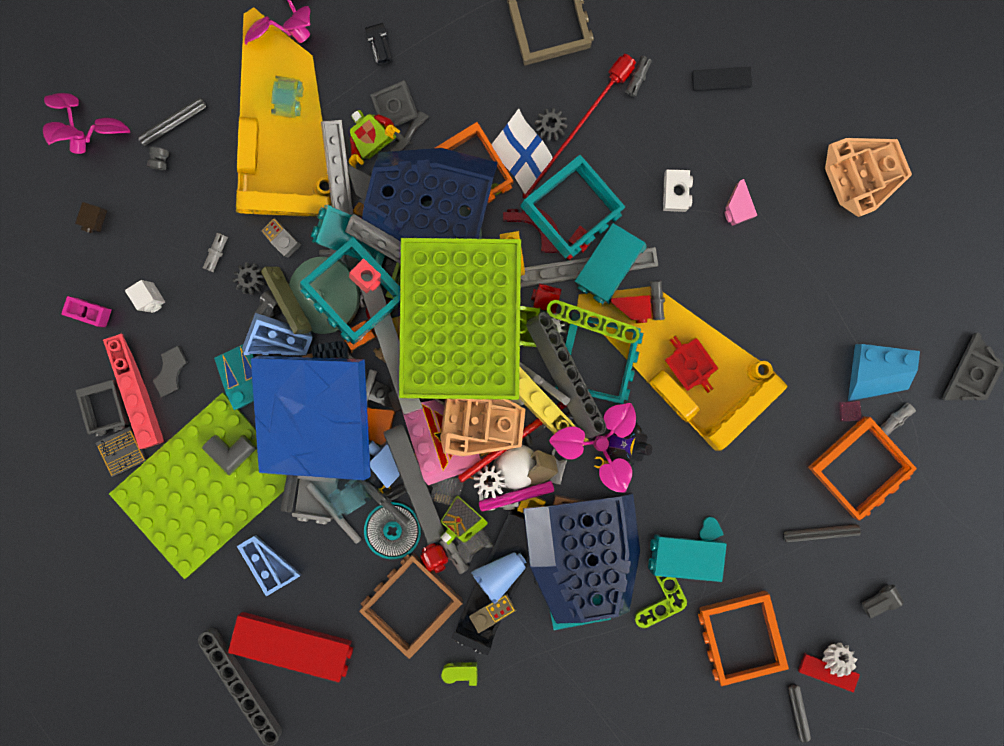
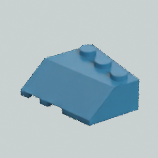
[848,344,920,401]

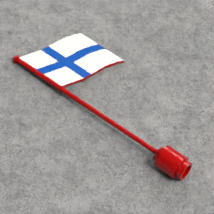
[492,54,636,199]

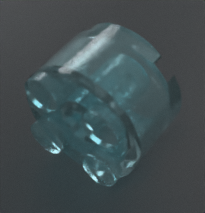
[271,76,304,118]
[327,480,372,520]

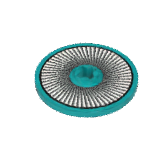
[364,502,421,559]

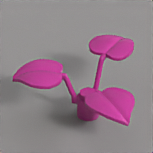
[245,0,311,45]
[43,93,130,154]
[549,403,636,493]

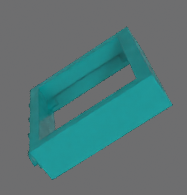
[520,155,625,259]
[300,237,400,345]
[555,313,644,404]

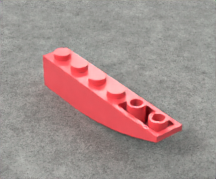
[103,334,164,449]

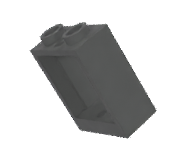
[75,380,131,437]

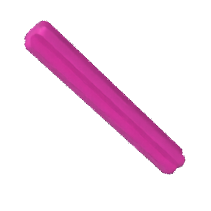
[479,481,554,512]

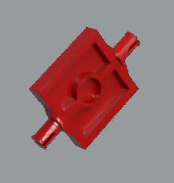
[665,336,719,393]

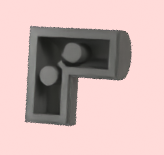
[202,435,257,476]

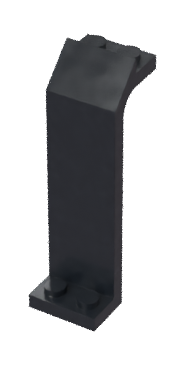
[452,508,529,655]

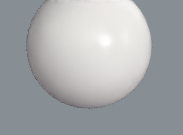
[493,445,537,490]

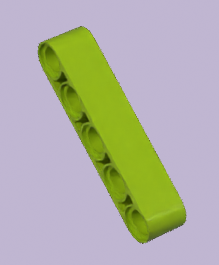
[547,300,640,343]

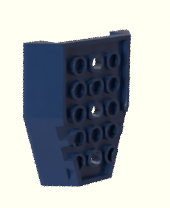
[362,148,498,241]
[523,494,640,624]

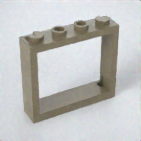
[507,0,594,66]

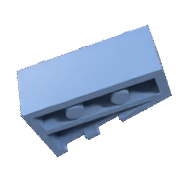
[242,313,313,355]
[237,535,301,596]

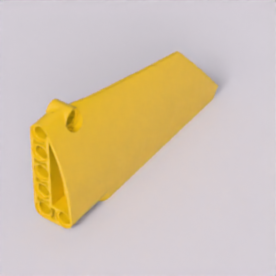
[236,7,332,216]
[577,286,788,451]

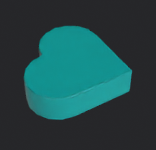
[699,516,724,541]

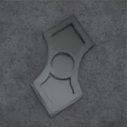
[152,346,188,397]

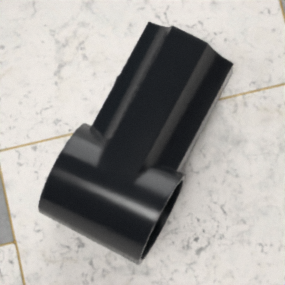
[365,23,392,64]

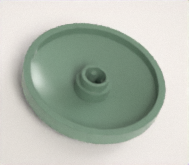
[289,257,360,334]

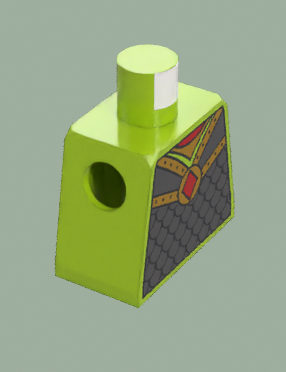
[440,496,488,545]

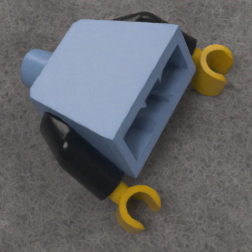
[369,440,417,494]

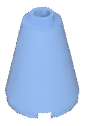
[471,552,527,604]

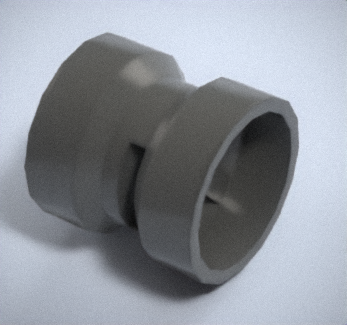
[147,147,169,170]

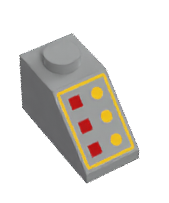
[261,218,302,258]

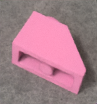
[725,179,757,226]

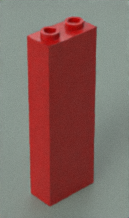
[228,612,353,682]

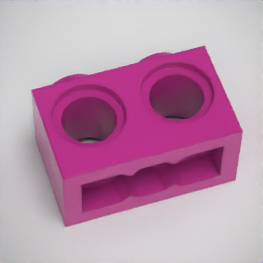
[61,296,112,327]

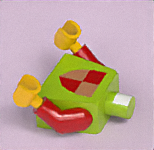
[349,110,400,168]

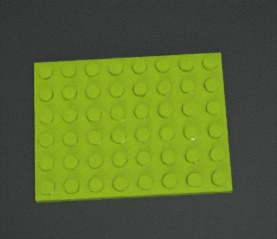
[399,238,521,400]
[109,393,287,579]

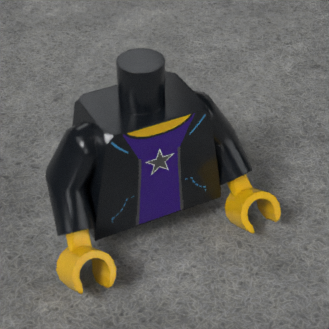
[594,422,652,469]

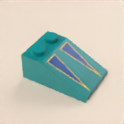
[214,344,256,410]

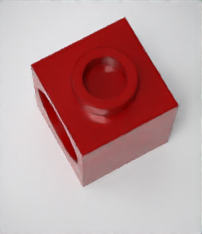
[531,283,561,313]

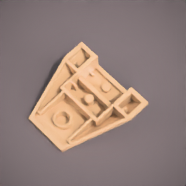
[825,138,912,217]
[440,399,525,457]

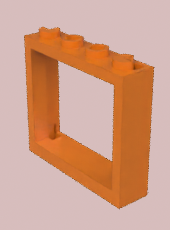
[435,122,514,204]
[808,416,917,521]
[698,591,789,686]

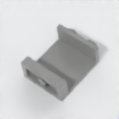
[292,476,339,524]

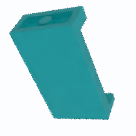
[311,205,385,266]
[575,223,647,304]
[648,534,727,582]

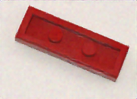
[798,653,860,693]

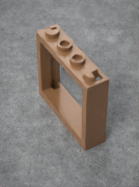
[359,553,463,659]

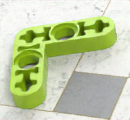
[634,576,687,628]

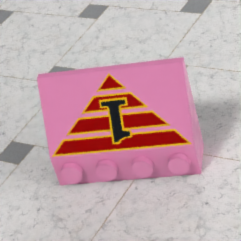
[402,400,481,485]

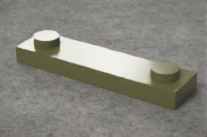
[261,267,312,334]

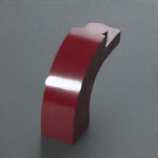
[503,207,560,253]

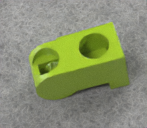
[441,662,478,686]

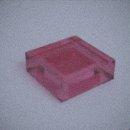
[839,401,862,421]

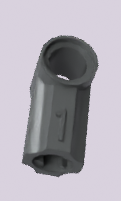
[249,290,282,323]
[861,584,904,619]

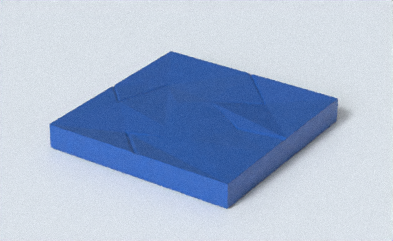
[251,356,371,480]

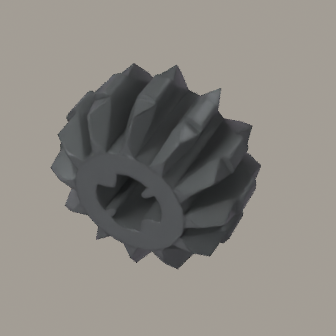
[535,108,567,141]
[233,262,265,295]

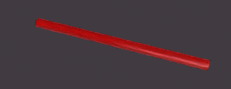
[458,402,567,483]

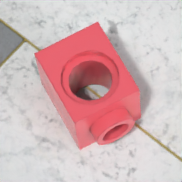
[349,258,381,294]

